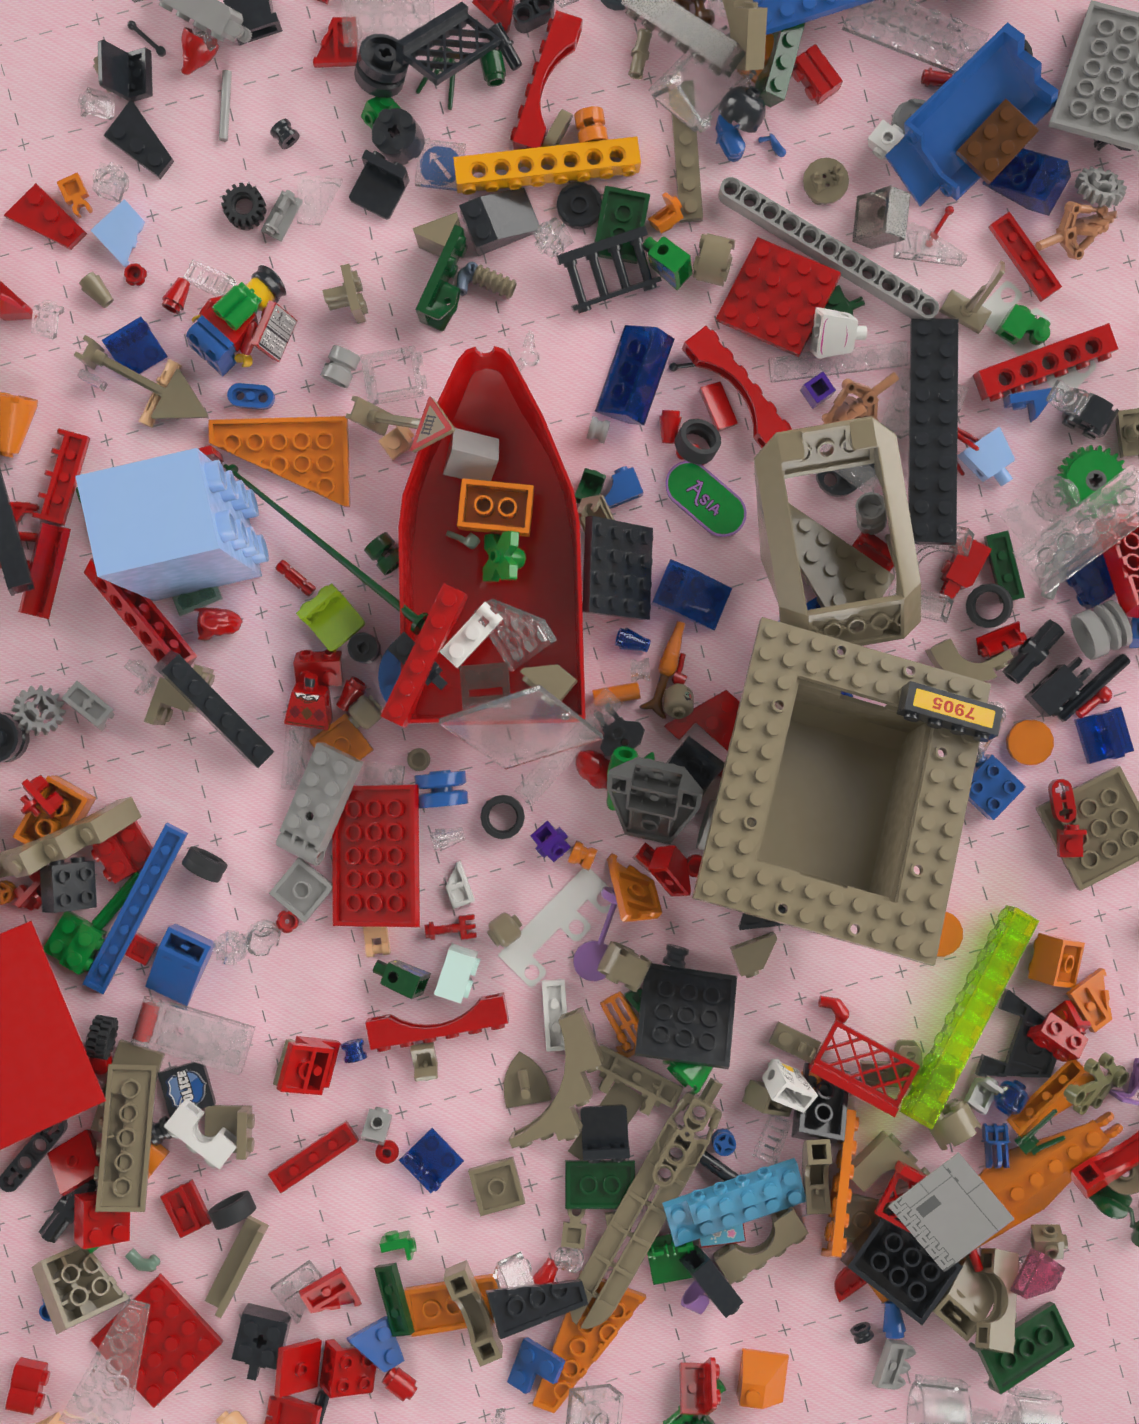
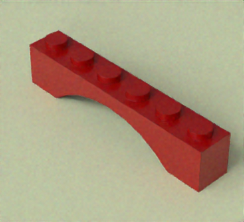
[510,10,583,150]
[682,326,792,448]
[380,583,468,728]
[365,992,509,1052]
[1071,1131,1139,1199]

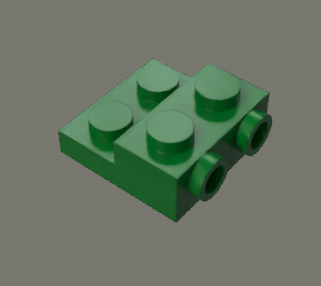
[43,911,108,975]

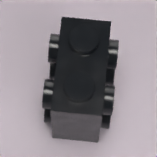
[40,857,97,913]

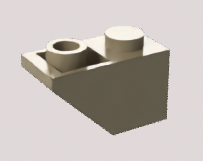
[520,664,578,703]

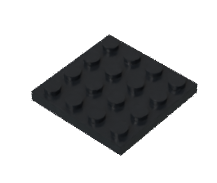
[582,516,653,620]
[634,963,737,1069]

